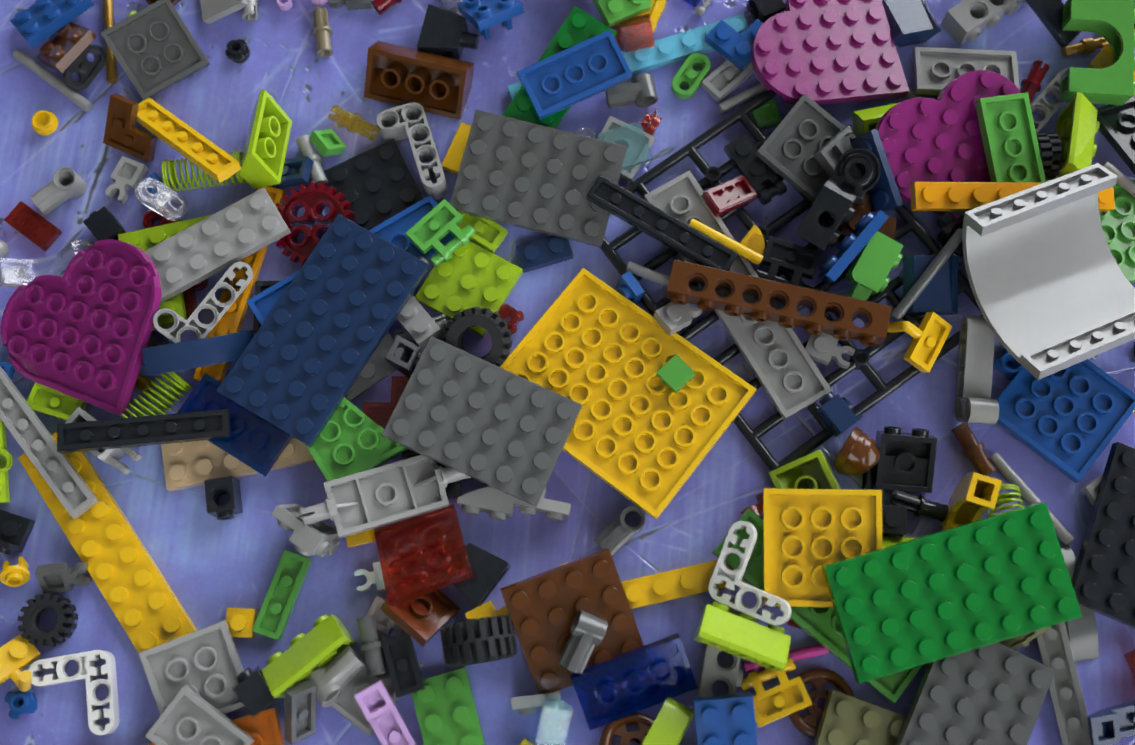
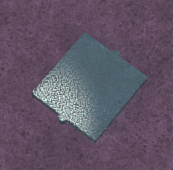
[597,121,654,170]

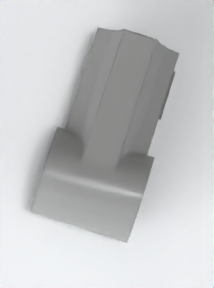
[30,167,87,215]
[306,647,366,707]

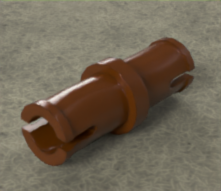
[951,423,996,476]

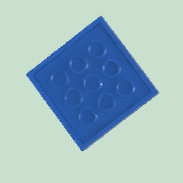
[996,359,1135,483]

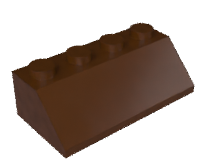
[364,41,474,120]

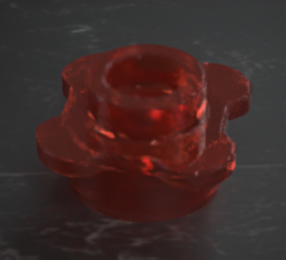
[639,109,662,135]
[498,304,524,334]

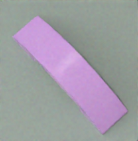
[354,680,417,745]

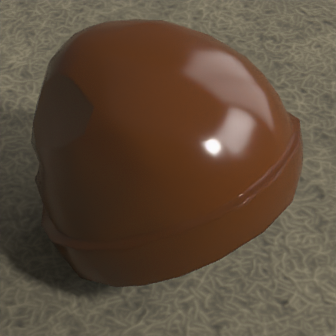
[834,427,880,476]

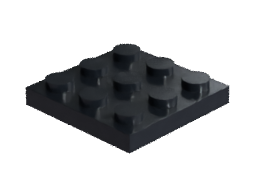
[324,139,423,230]

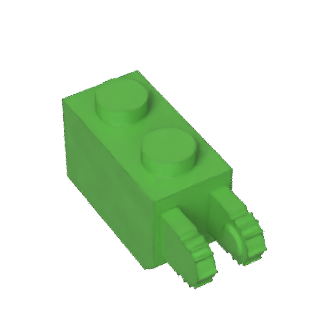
[845,231,904,301]

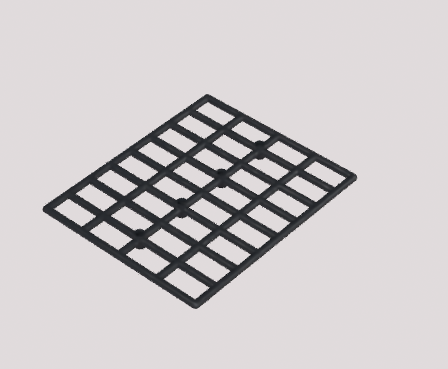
[600,89,983,471]

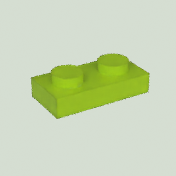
[458,212,508,254]
[27,382,88,421]

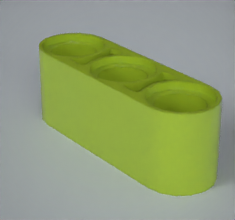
[642,697,694,745]

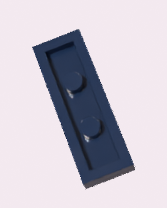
[850,129,904,212]

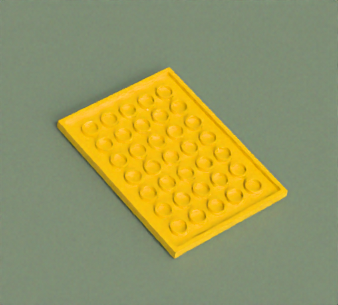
[500,268,756,520]

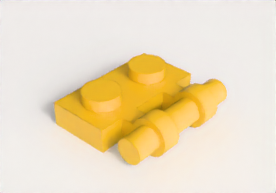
[741,658,813,728]

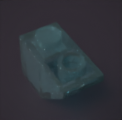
[535,699,573,745]

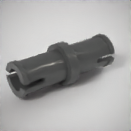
[357,615,386,677]

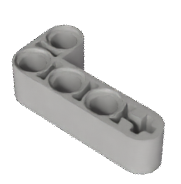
[376,102,448,200]
[153,262,253,343]
[955,315,999,424]

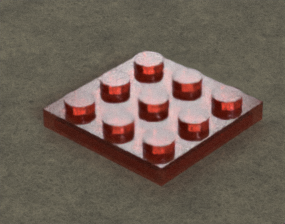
[374,504,474,607]

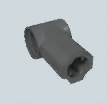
[605,73,658,109]
[594,506,645,557]
[559,610,608,674]

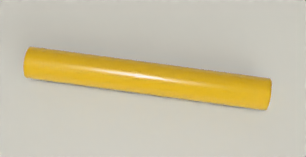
[689,218,764,266]

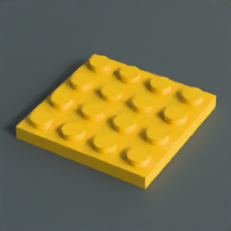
[763,488,883,607]

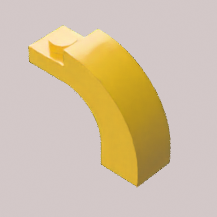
[940,472,1002,531]

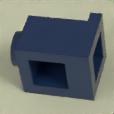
[815,392,863,437]

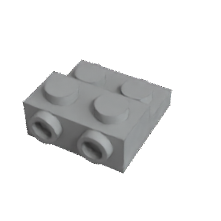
[271,503,340,558]

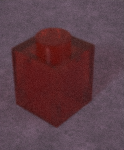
[616,14,655,52]

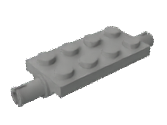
[300,455,471,539]

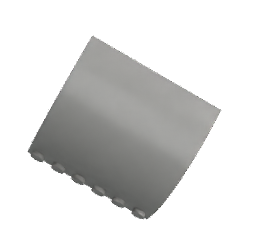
[962,163,1135,380]

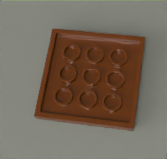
[500,548,647,694]

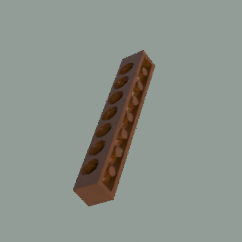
[666,259,892,346]

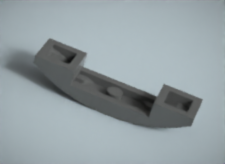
[1060,545,1099,662]

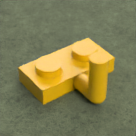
[887,312,953,373]
[0,633,41,692]

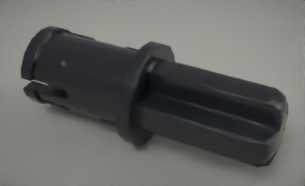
[890,490,948,522]

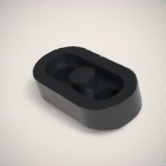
[63,44,106,90]

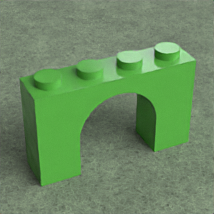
[1060,0,1135,106]

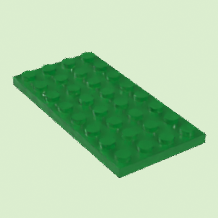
[822,502,1082,683]

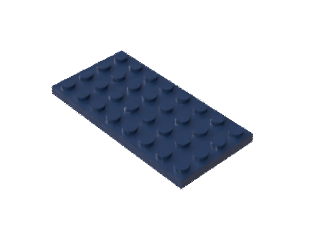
[217,214,430,448]

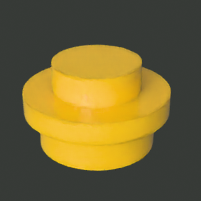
[32,110,59,136]

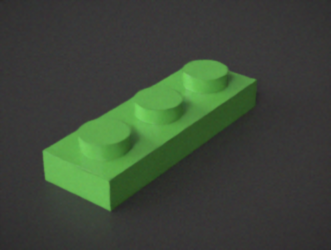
[252,550,313,641]

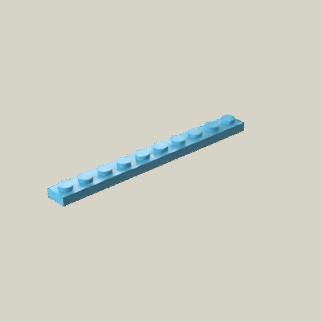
[507,14,749,101]

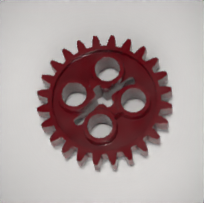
[276,182,355,265]

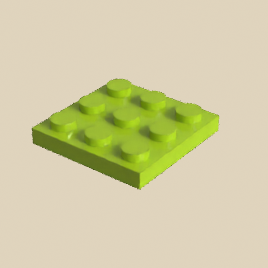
[415,241,523,338]

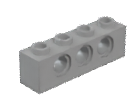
[940,0,1027,46]
[696,599,750,697]

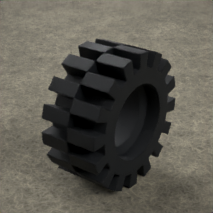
[1036,132,1063,180]
[18,593,78,647]

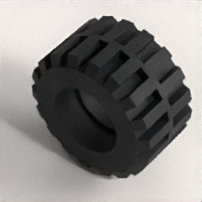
[441,307,512,367]
[440,616,517,667]

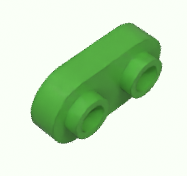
[671,53,711,99]

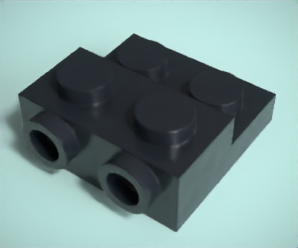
[873,426,938,493]

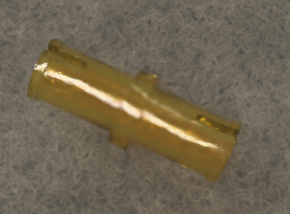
[329,105,380,142]

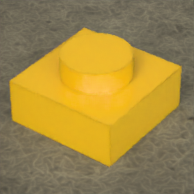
[226,608,258,638]

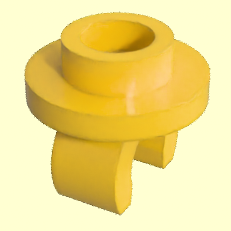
[0,556,30,587]

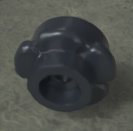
[225,39,250,63]

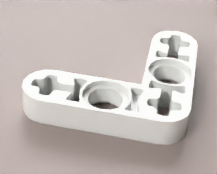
[708,521,792,625]
[28,650,120,735]

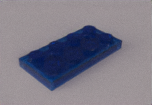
[177,373,293,477]
[570,633,698,731]

